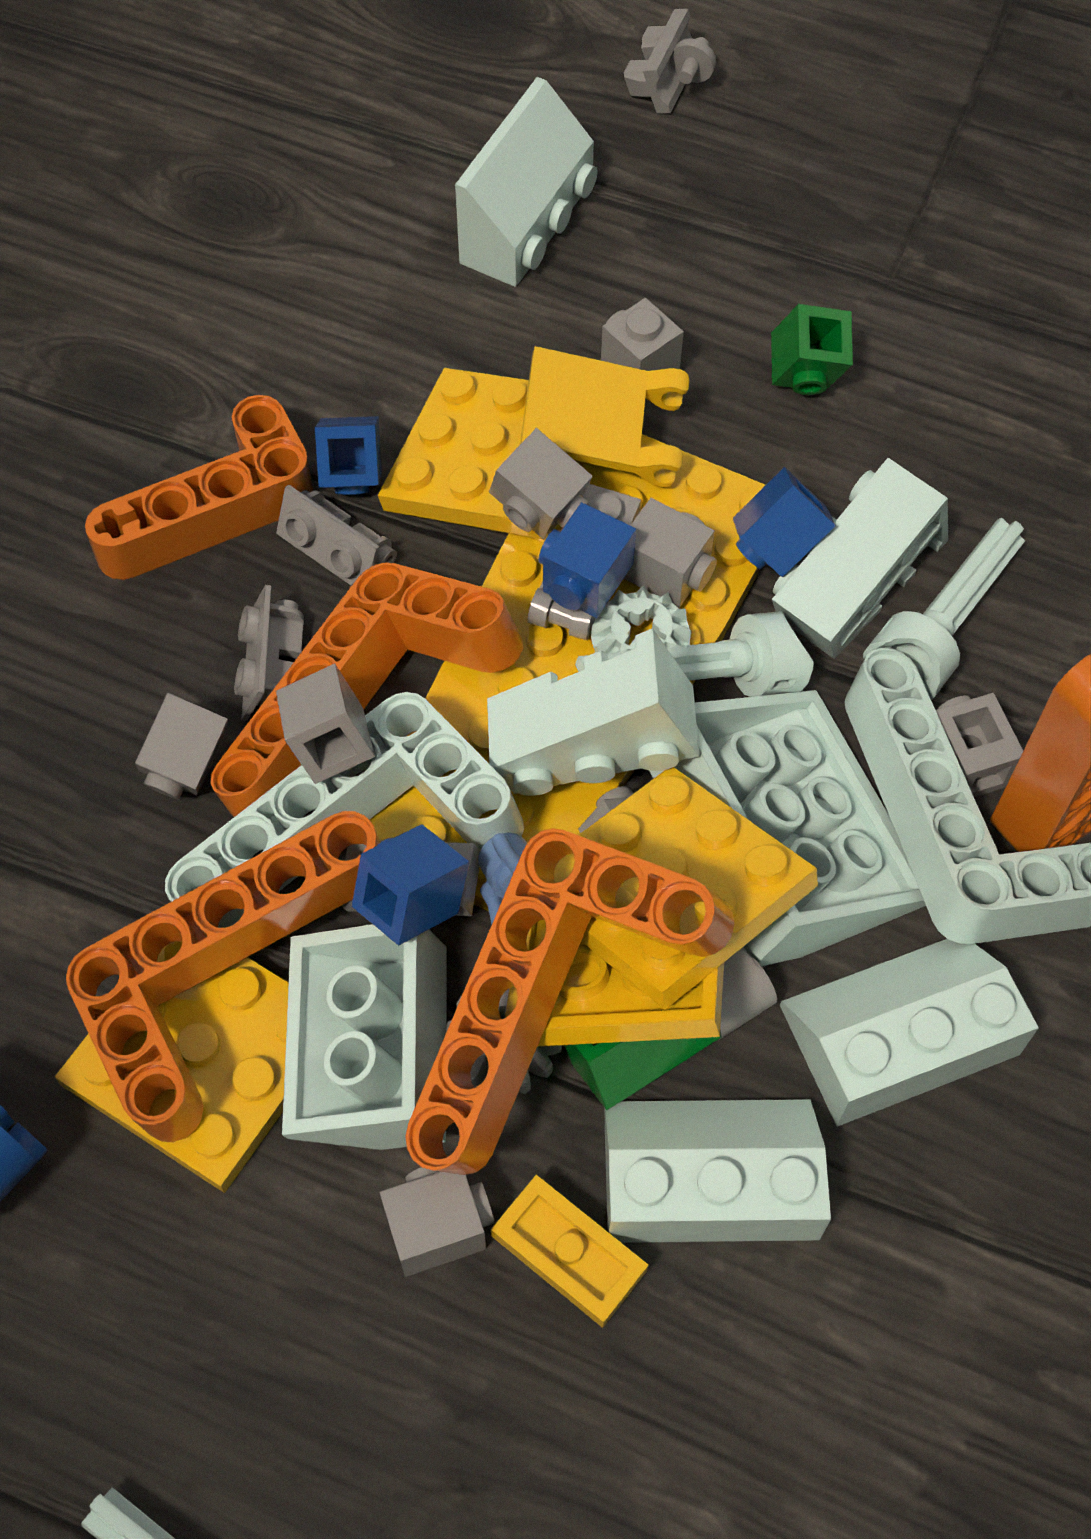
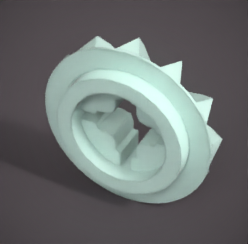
[591,585,691,653]

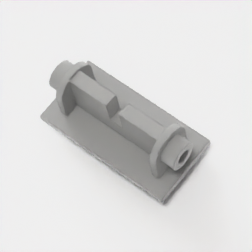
[276,485,397,586]
[234,585,304,721]

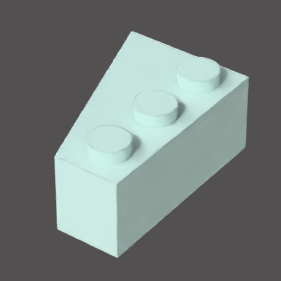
[772,458,948,659]
[487,628,699,796]

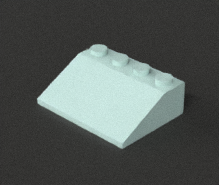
[649,690,926,966]

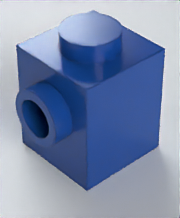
[315,416,382,494]
[733,467,836,577]
[538,502,636,618]
[352,824,470,946]

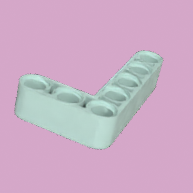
[844,648,1091,944]
[165,692,524,928]

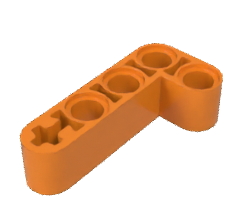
[85,395,313,580]

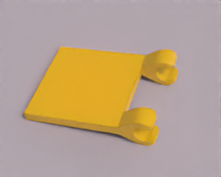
[520,346,689,487]

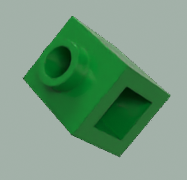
[771,304,853,395]

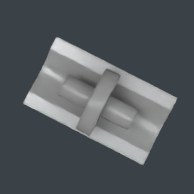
[624,9,716,113]

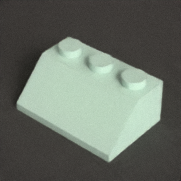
[455,77,597,287]
[282,924,447,1150]
[780,939,1039,1127]
[604,1099,831,1243]

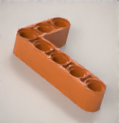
[210,562,523,817]
[990,654,1091,852]
[66,811,381,1142]
[405,828,734,1175]

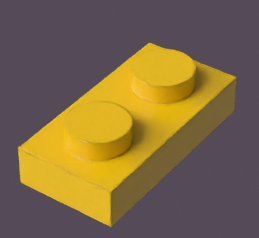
[491,1175,649,1328]

